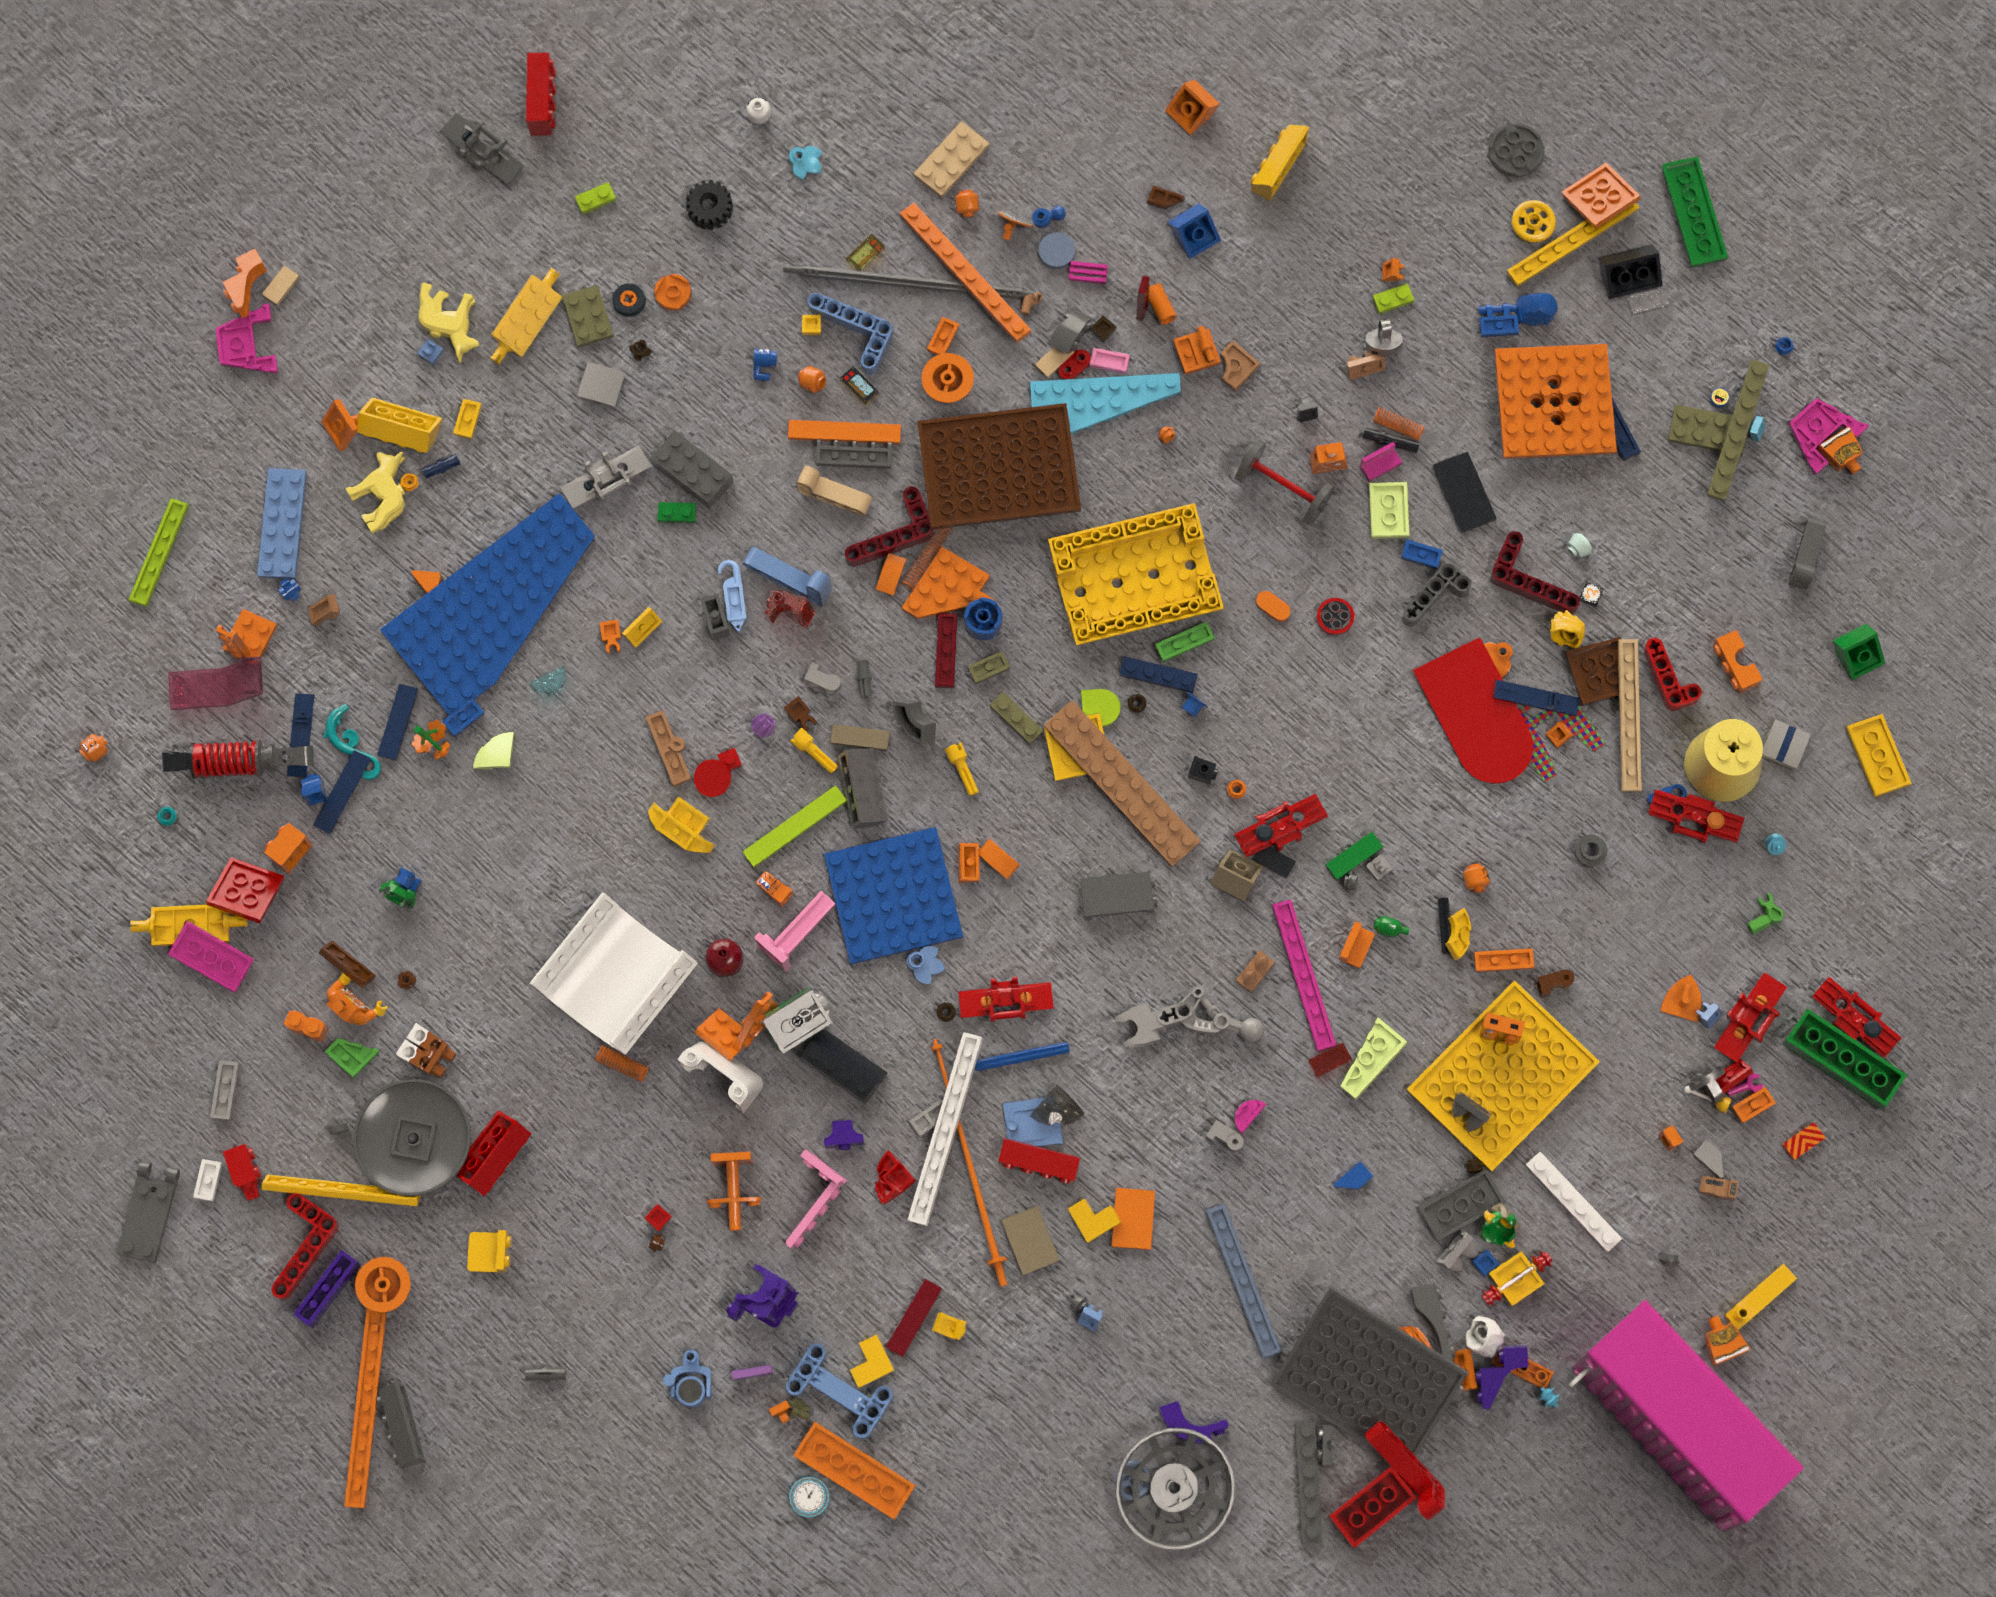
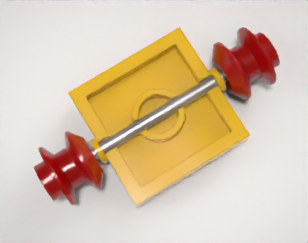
[1481,1251,1553,1307]

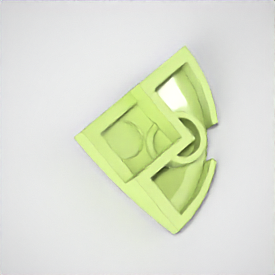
[473,732,514,770]

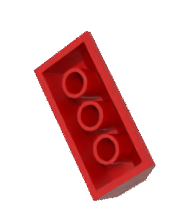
[456,1110,532,1197]

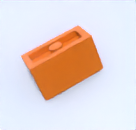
[1339,921,1375,968]

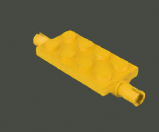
[490,268,562,365]
[130,904,248,947]

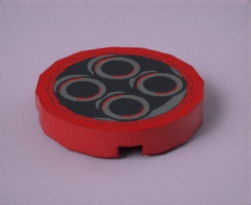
[1317,598,1355,635]

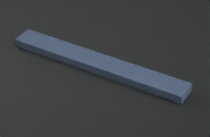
[1206,1204,1282,1359]

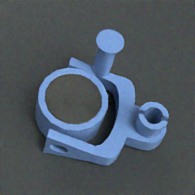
[663,1350,712,1408]

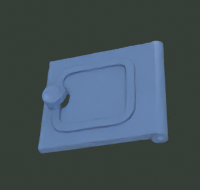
[1003,1095,1063,1147]

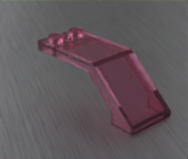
[168,657,263,710]

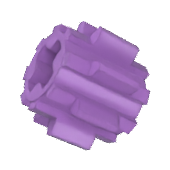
[751,713,776,738]

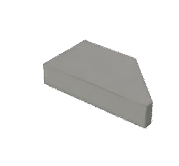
[909,1101,940,1138]
[1693,1140,1723,1179]

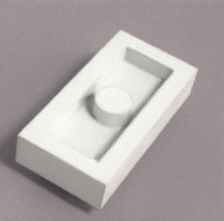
[193,1159,223,1202]

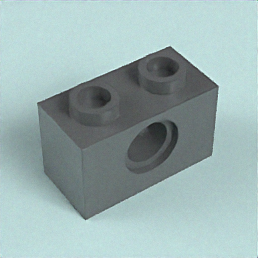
[700,594,730,641]

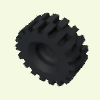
[686,180,733,230]

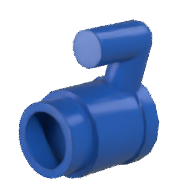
[753,348,777,381]

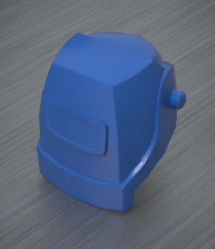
[1515,293,1558,326]

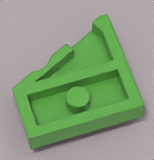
[325,1038,379,1079]

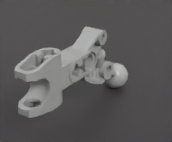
[1115,986,1264,1049]

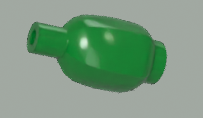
[1373,916,1409,937]

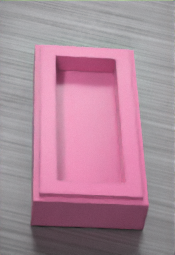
[1090,348,1130,374]

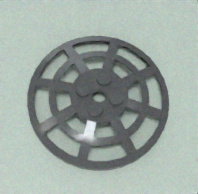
[1115,1428,1235,1549]

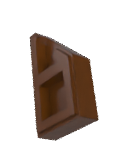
[1147,185,1185,209]

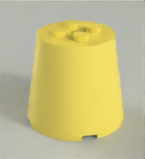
[1684,719,1763,802]

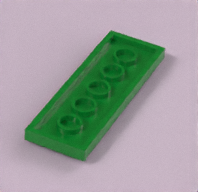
[1661,156,1728,268]

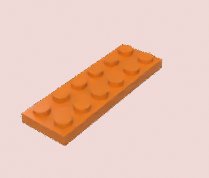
[793,1422,916,1520]

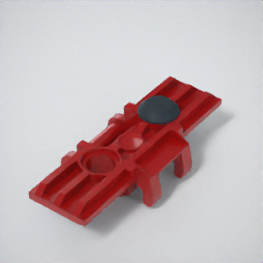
[1811,977,1902,1058]

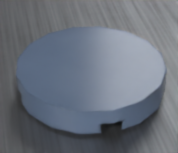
[1038,232,1075,269]

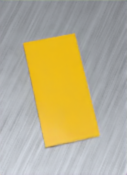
[1846,714,1912,797]

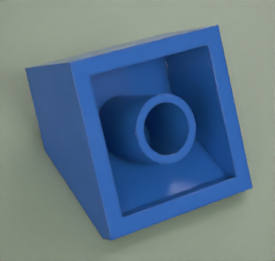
[1168,203,1221,258]

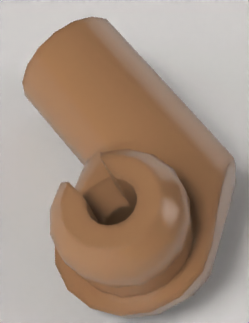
[1020,292,1043,316]

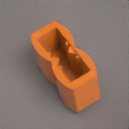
[284,1011,329,1042]

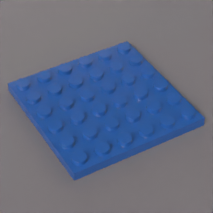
[824,827,963,965]

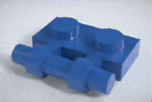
[1478,303,1519,337]

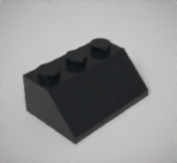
[1599,244,1663,299]

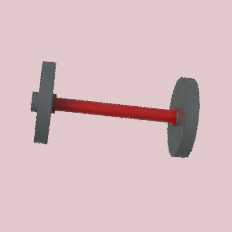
[1235,439,1335,526]

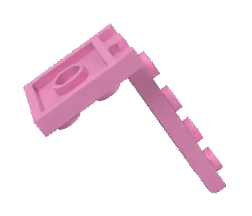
[754,891,836,973]
[786,1150,847,1249]

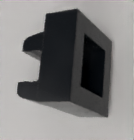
[1298,397,1318,423]

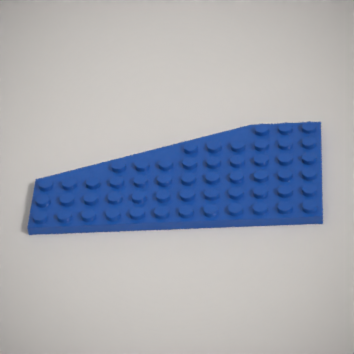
[380,493,595,716]

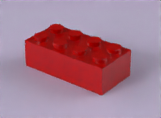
[526,52,557,136]
[1328,1466,1417,1549]

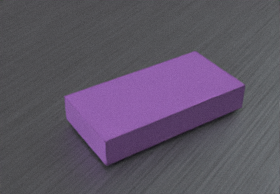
[732,1365,773,1381]

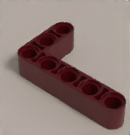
[845,486,933,567]
[1490,531,1580,614]

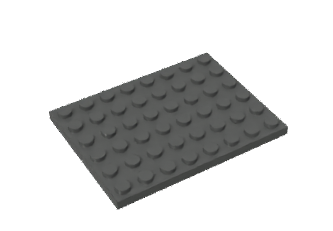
[1270,1286,1468,1456]

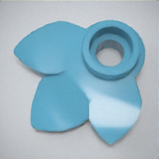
[789,146,822,180]

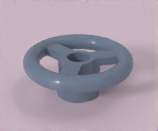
[1114,1461,1150,1501]

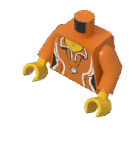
[326,972,388,1025]

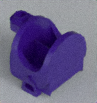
[726,1264,799,1328]

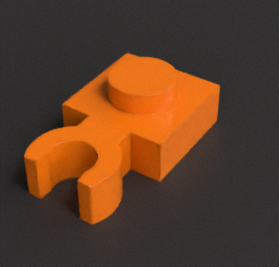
[599,619,622,654]

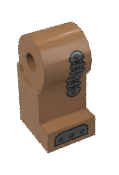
[1699,1176,1739,1201]

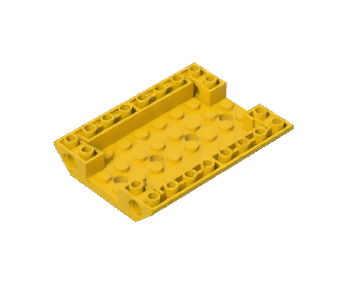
[1048,503,1224,646]

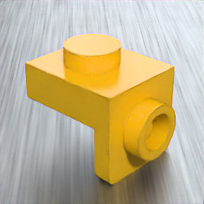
[932,1312,966,1340]

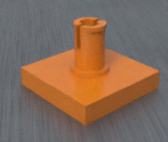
[321,399,358,451]

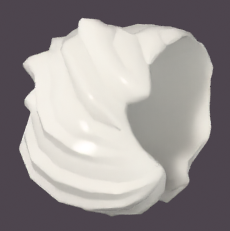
[1465,1316,1505,1358]

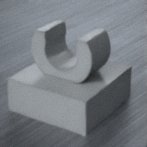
[1366,854,1393,882]

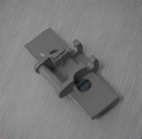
[440,113,524,185]

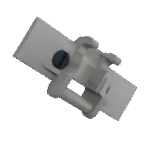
[560,445,652,510]

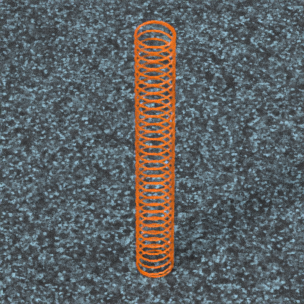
[901,527,953,590]

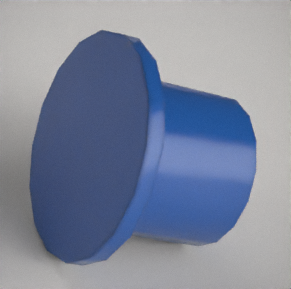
[1182,692,1208,717]

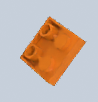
[1173,326,1221,375]

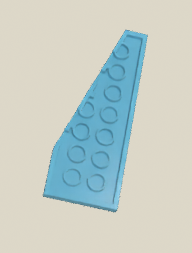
[1030,373,1181,435]

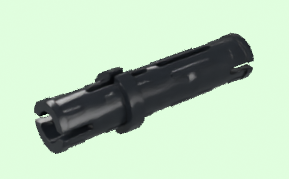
[1362,427,1420,453]

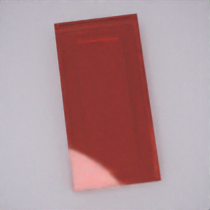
[1308,1042,1352,1078]

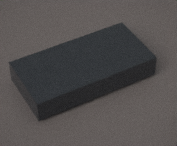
[1253,847,1296,879]

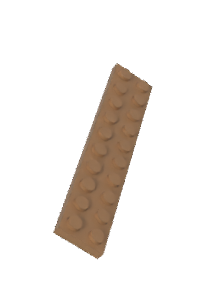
[1044,700,1201,867]

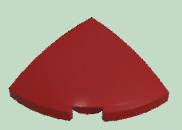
[875,1150,917,1205]

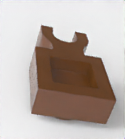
[784,696,817,732]

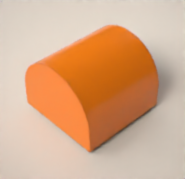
[1659,1125,1684,1151]

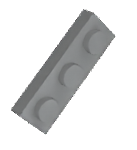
[210,1060,240,1121]

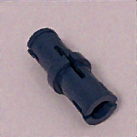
[422,454,461,479]

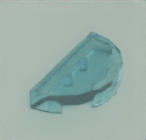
[530,666,567,694]

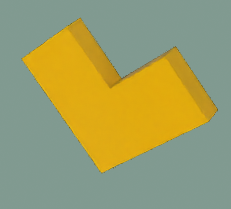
[1068,1199,1122,1243]
[850,1334,894,1388]

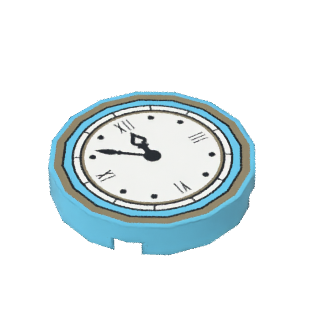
[789,1477,829,1518]

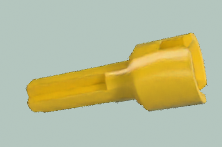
[790,728,838,774]
[944,742,978,796]

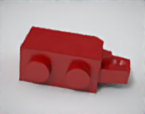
[223,1144,262,1201]

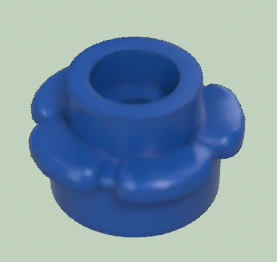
[1775,337,1794,355]

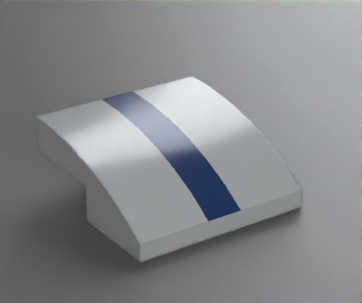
[1762,720,1811,770]

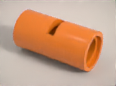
[1149,283,1177,325]

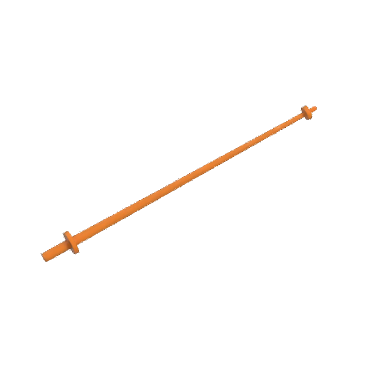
[931,1039,1008,1287]

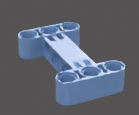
[786,1344,893,1440]

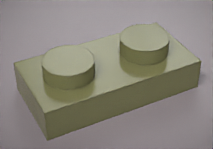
[968,651,1010,684]

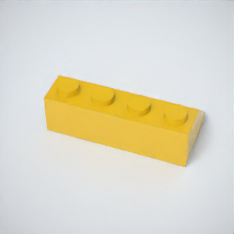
[1250,125,1309,201]
[357,398,442,453]

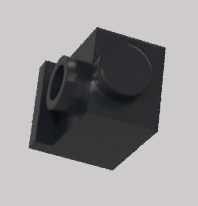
[1188,756,1218,785]

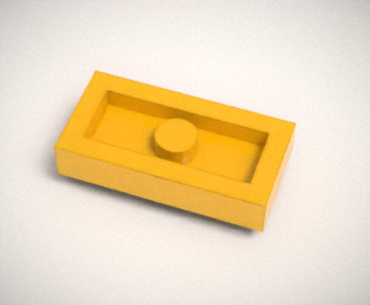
[453,399,482,440]
[622,607,663,648]

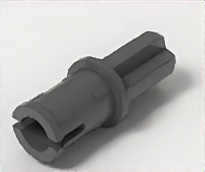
[857,660,872,699]

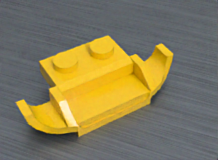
[648,797,715,853]

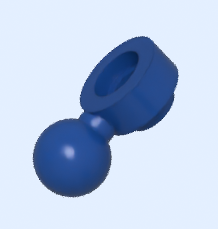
[1032,206,1066,228]

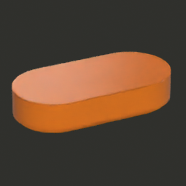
[1256,591,1290,622]

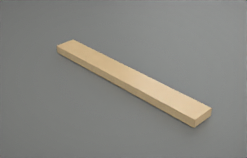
[1618,639,1642,792]

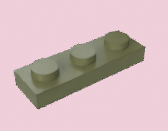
[990,692,1044,745]

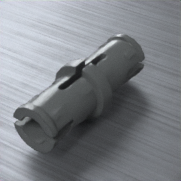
[525,1366,566,1382]

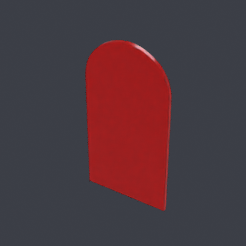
[1413,637,1533,784]

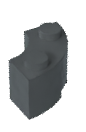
[1048,308,1092,354]
[893,699,936,744]

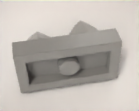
[1436,1231,1478,1271]

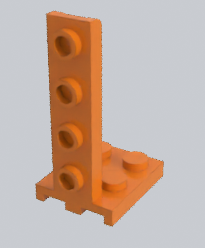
[215,609,278,665]
[695,992,773,1062]

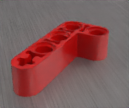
[1643,637,1702,711]

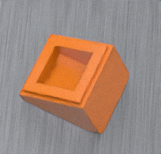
[1546,721,1574,748]

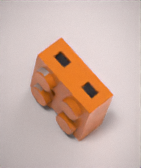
[1479,1012,1525,1046]

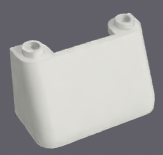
[678,1040,763,1114]

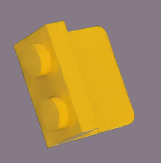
[467,1230,512,1273]

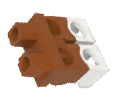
[396,1023,457,1078]

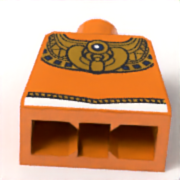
[1817,426,1863,475]
[1704,1315,1750,1366]

